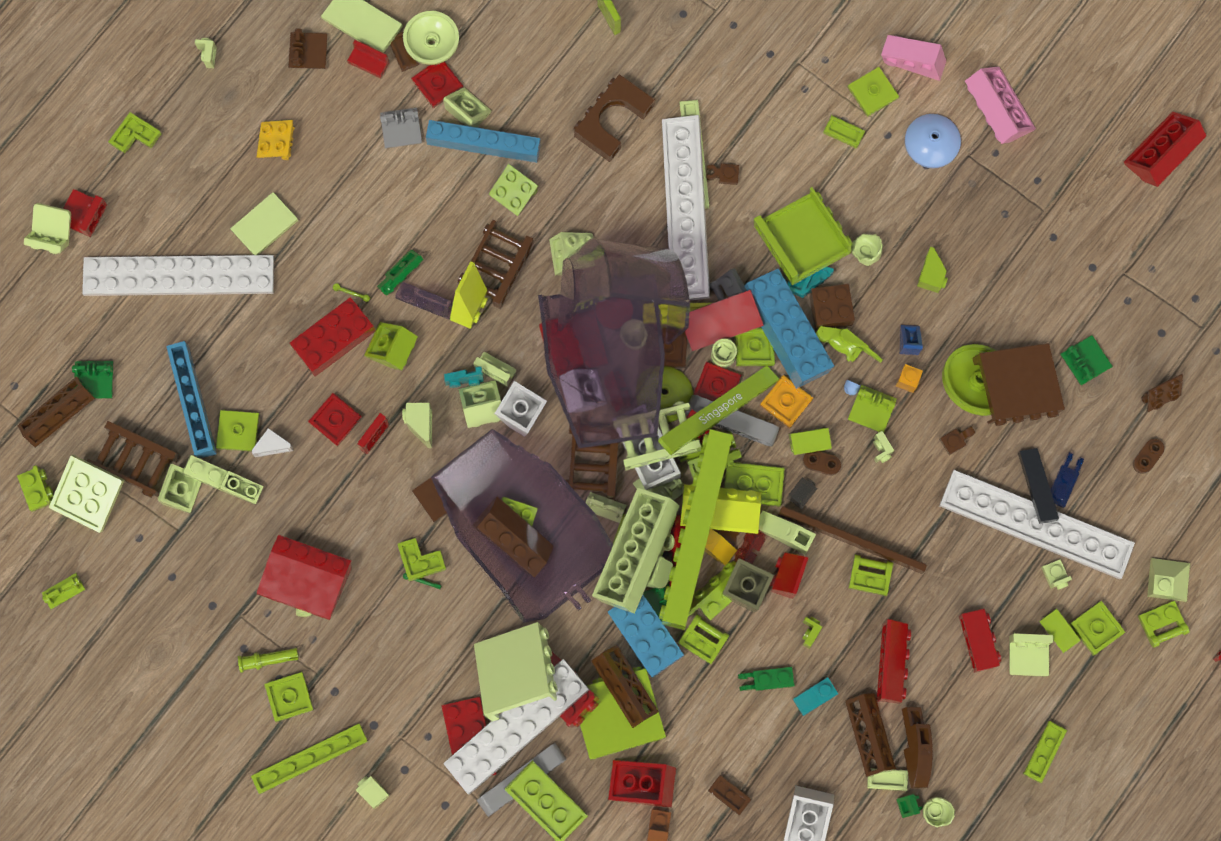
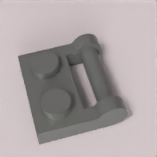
[709,268,747,301]

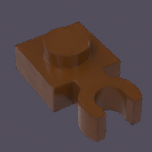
[706,163,739,185]

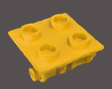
[256,120,295,160]

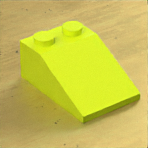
[450,261,488,329]

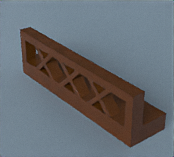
[17,376,94,448]
[591,645,659,728]
[845,693,896,777]

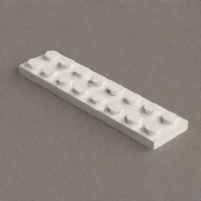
[443,659,589,794]

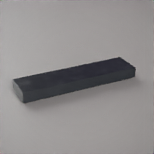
[1018,448,1059,524]

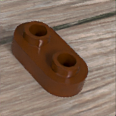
[1133,439,1165,474]
[803,451,841,476]

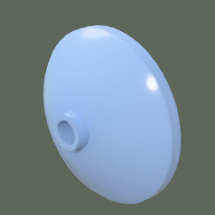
[905,114,961,168]

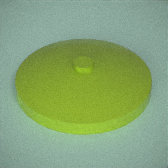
[942,344,997,416]

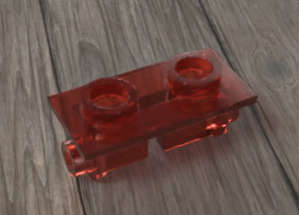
[733,530,766,564]

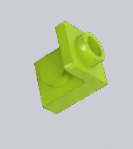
[802,617,822,649]

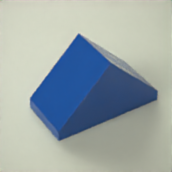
[899,325,923,355]

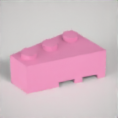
[881,35,946,81]

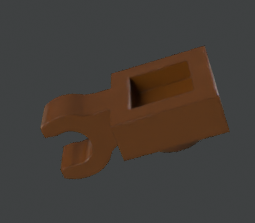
[939,426,976,456]

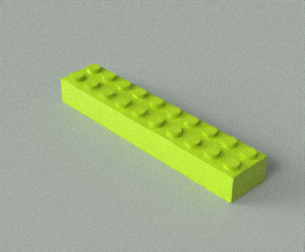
[659,429,733,630]

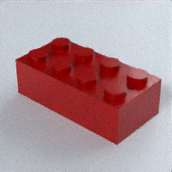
[289,297,375,377]

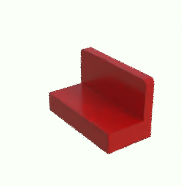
[347,40,389,79]

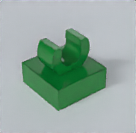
[896,794,923,818]

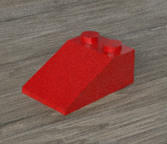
[608,760,676,808]

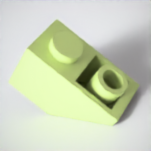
[356,776,390,809]

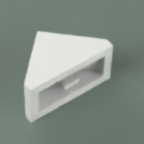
[252,428,293,457]

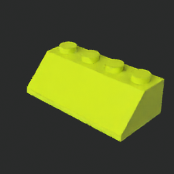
[680,484,761,534]

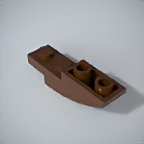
[902,707,933,788]

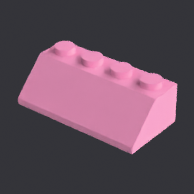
[965,67,1036,144]

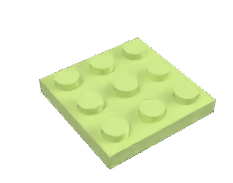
[49,455,125,533]

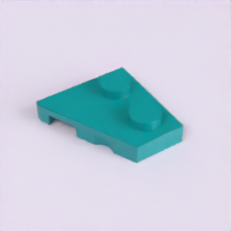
[788,267,834,298]
[444,367,484,388]

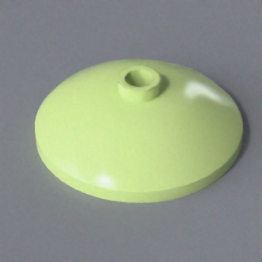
[403,11,459,65]

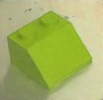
[364,322,418,370]

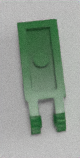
[738,667,794,691]

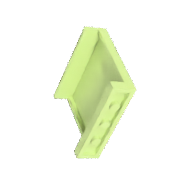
[474,622,558,722]

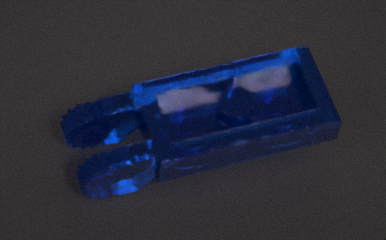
[1050,452,1084,508]

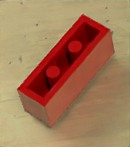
[959,609,1001,673]

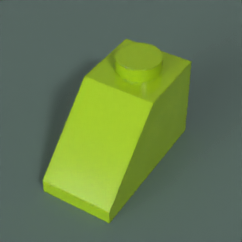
[917,247,948,293]

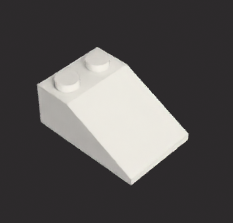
[784,786,834,841]

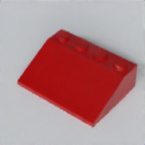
[257,535,352,620]

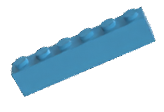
[426,120,541,163]
[166,341,217,459]

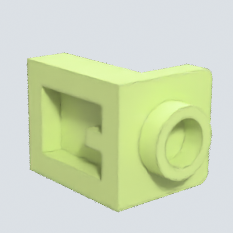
[195,38,217,68]
[873,431,894,463]
[1041,559,1072,590]

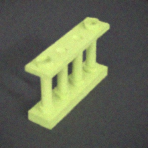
[613,402,701,470]

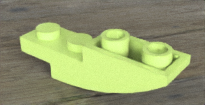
[182,455,263,504]

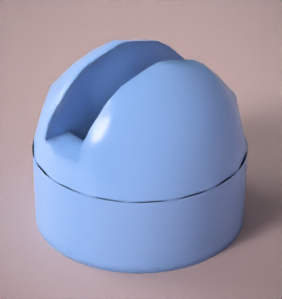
[844,380,861,395]

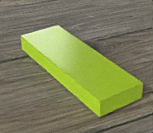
[1023,721,1067,783]

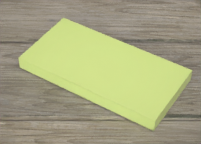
[321,0,403,53]

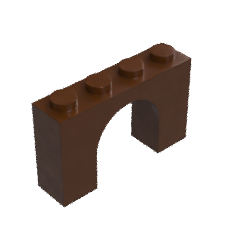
[573,74,655,162]

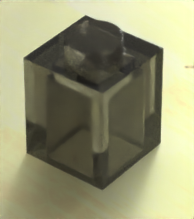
[787,477,818,509]

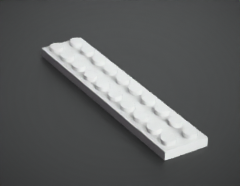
[662,115,710,302]
[82,255,274,296]
[939,470,1135,579]

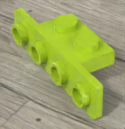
[688,561,736,621]

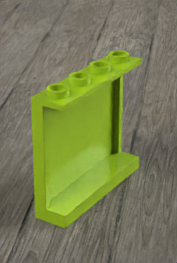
[753,187,852,285]
[580,666,666,760]

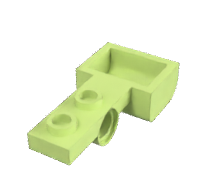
[646,515,677,588]

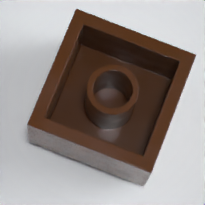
[809,284,855,331]

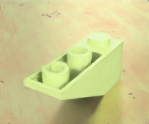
[759,510,816,555]

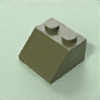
[722,558,774,613]

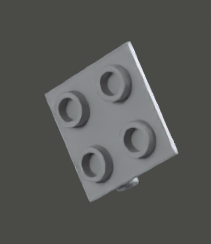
[380,108,422,148]

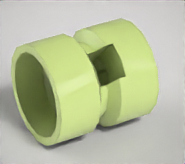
[711,339,737,368]

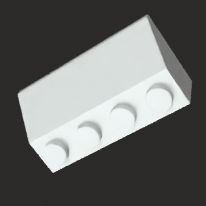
[612,405,681,490]

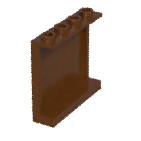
[972,343,1065,426]

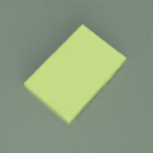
[230,192,298,255]

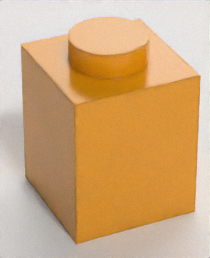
[896,364,923,393]

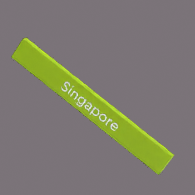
[658,366,779,455]

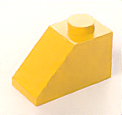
[704,529,737,566]

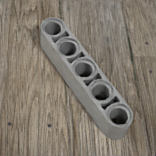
[685,395,779,447]
[477,743,567,817]

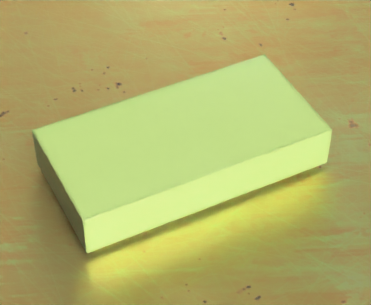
[867,768,908,791]

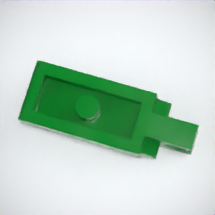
[377,250,424,296]

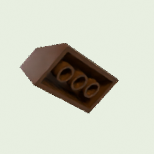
[472,496,554,578]

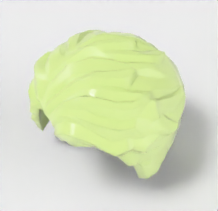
[851,234,882,266]

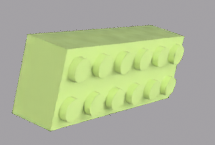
[592,488,680,614]

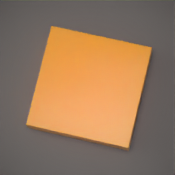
[760,375,813,428]

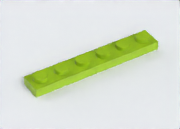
[251,724,368,794]

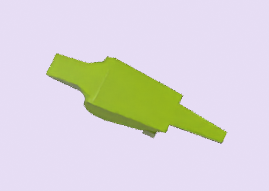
[816,326,883,363]

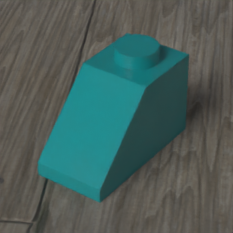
[793,677,838,716]

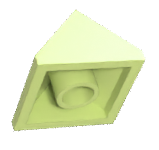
[443,87,491,128]
[158,464,201,513]

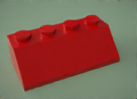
[1124,111,1207,187]
[876,619,911,704]

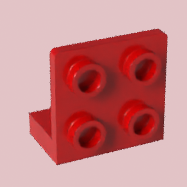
[63,189,107,238]
[560,689,599,728]

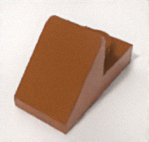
[647,809,671,841]

